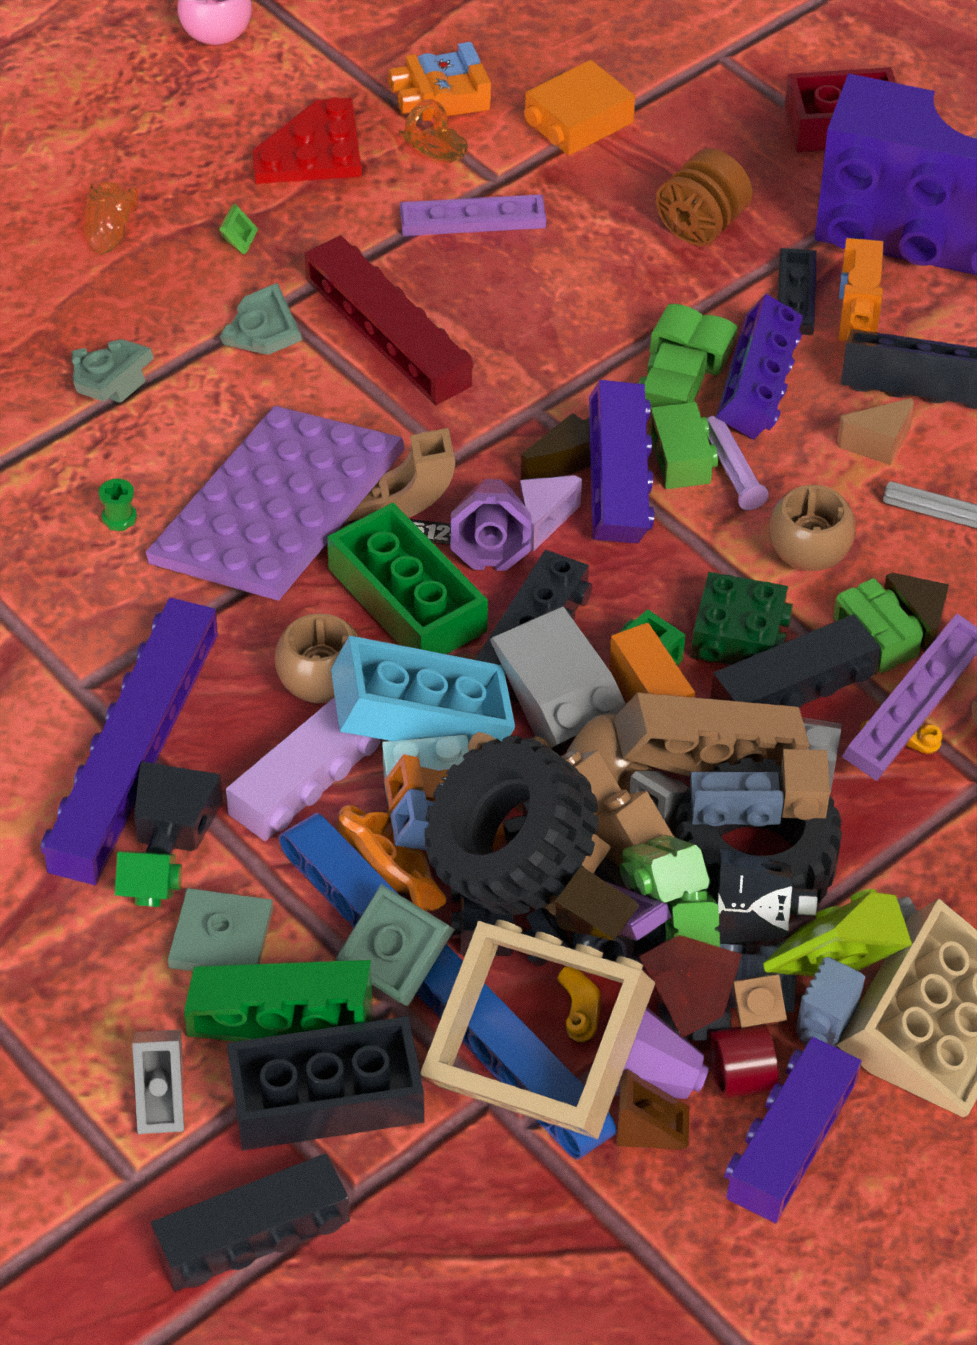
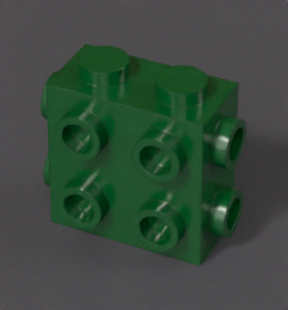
[691,572,793,665]

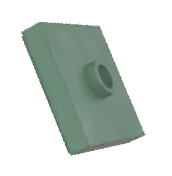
[334,884,455,1006]
[168,888,274,971]

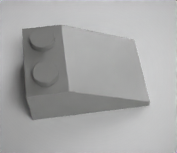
[490,607,626,749]

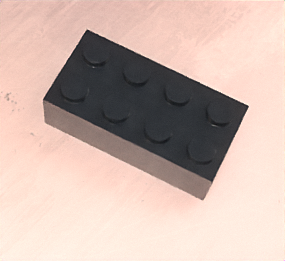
[227,1016,424,1151]

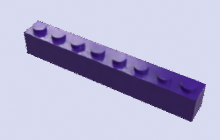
[41,598,218,886]

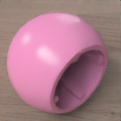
[177,0,252,45]

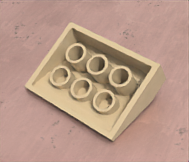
[836,898,977,1117]

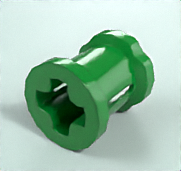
[99,478,137,531]

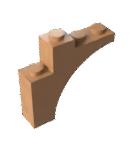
[516,749,674,903]

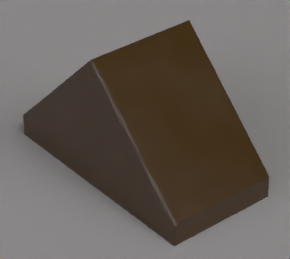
[884,572,949,653]
[555,866,639,941]

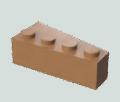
[613,693,810,777]

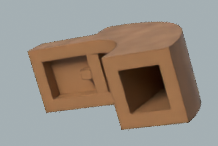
[346,428,455,522]

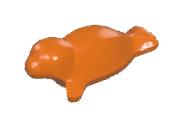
[336,804,446,911]

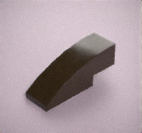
[520,413,591,480]

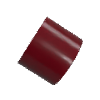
[709,1024,778,1099]

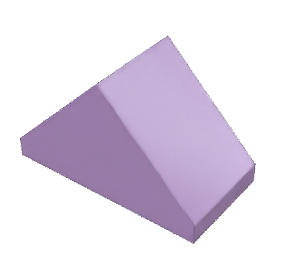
[520,475,582,551]

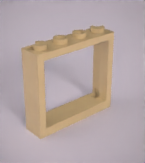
[420,920,655,1140]

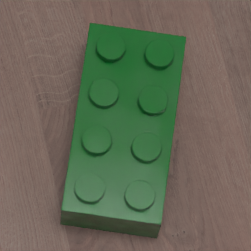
[327,502,488,654]

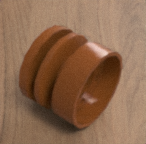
[655,148,753,246]

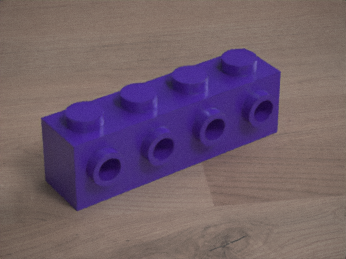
[716,293,803,440]
[589,380,654,544]
[724,1036,862,1224]

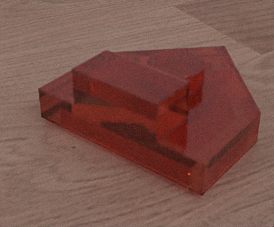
[639,934,742,1038]

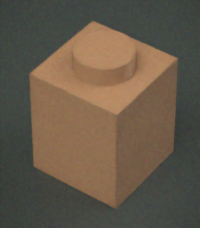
[780,749,830,820]
[731,973,787,1027]

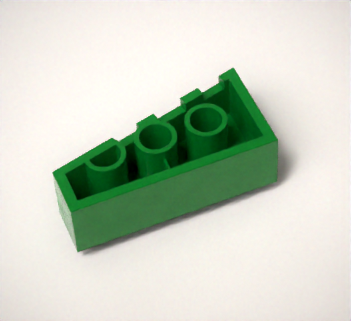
[184,960,373,1042]

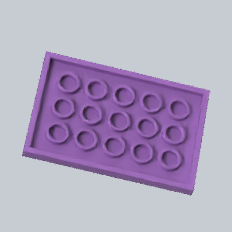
[145,406,405,601]

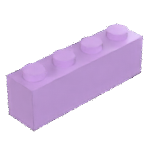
[226,697,381,841]

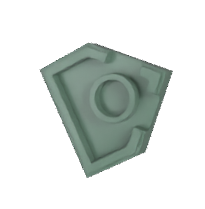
[220,283,303,355]
[72,339,154,403]

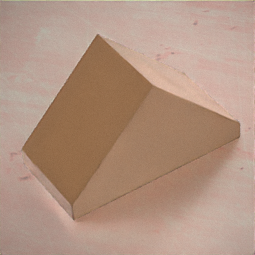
[837,398,914,465]

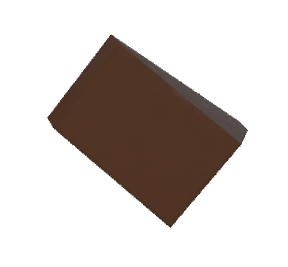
[617,1068,689,1150]

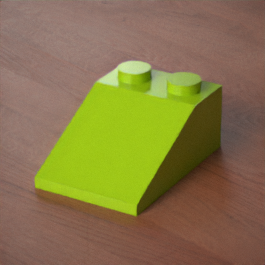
[763,889,912,976]

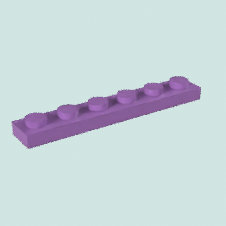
[842,614,977,781]

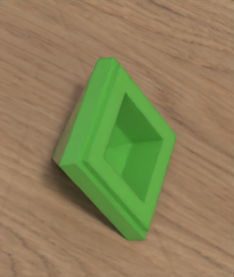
[219,204,258,254]

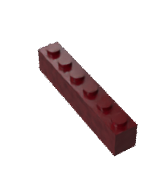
[305,235,474,406]

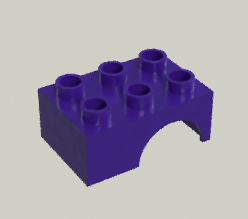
[814,73,977,275]

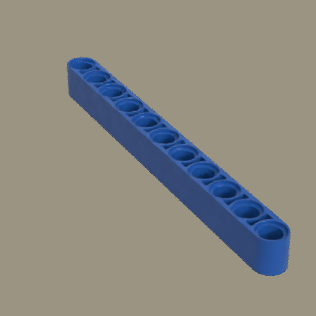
[279,812,617,1160]

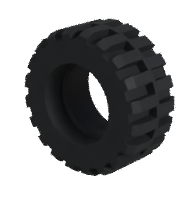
[424,736,599,915]
[674,758,842,917]

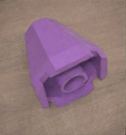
[451,479,532,571]
[614,1007,709,1099]

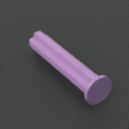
[707,416,769,510]

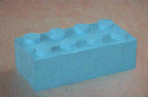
[331,635,515,744]

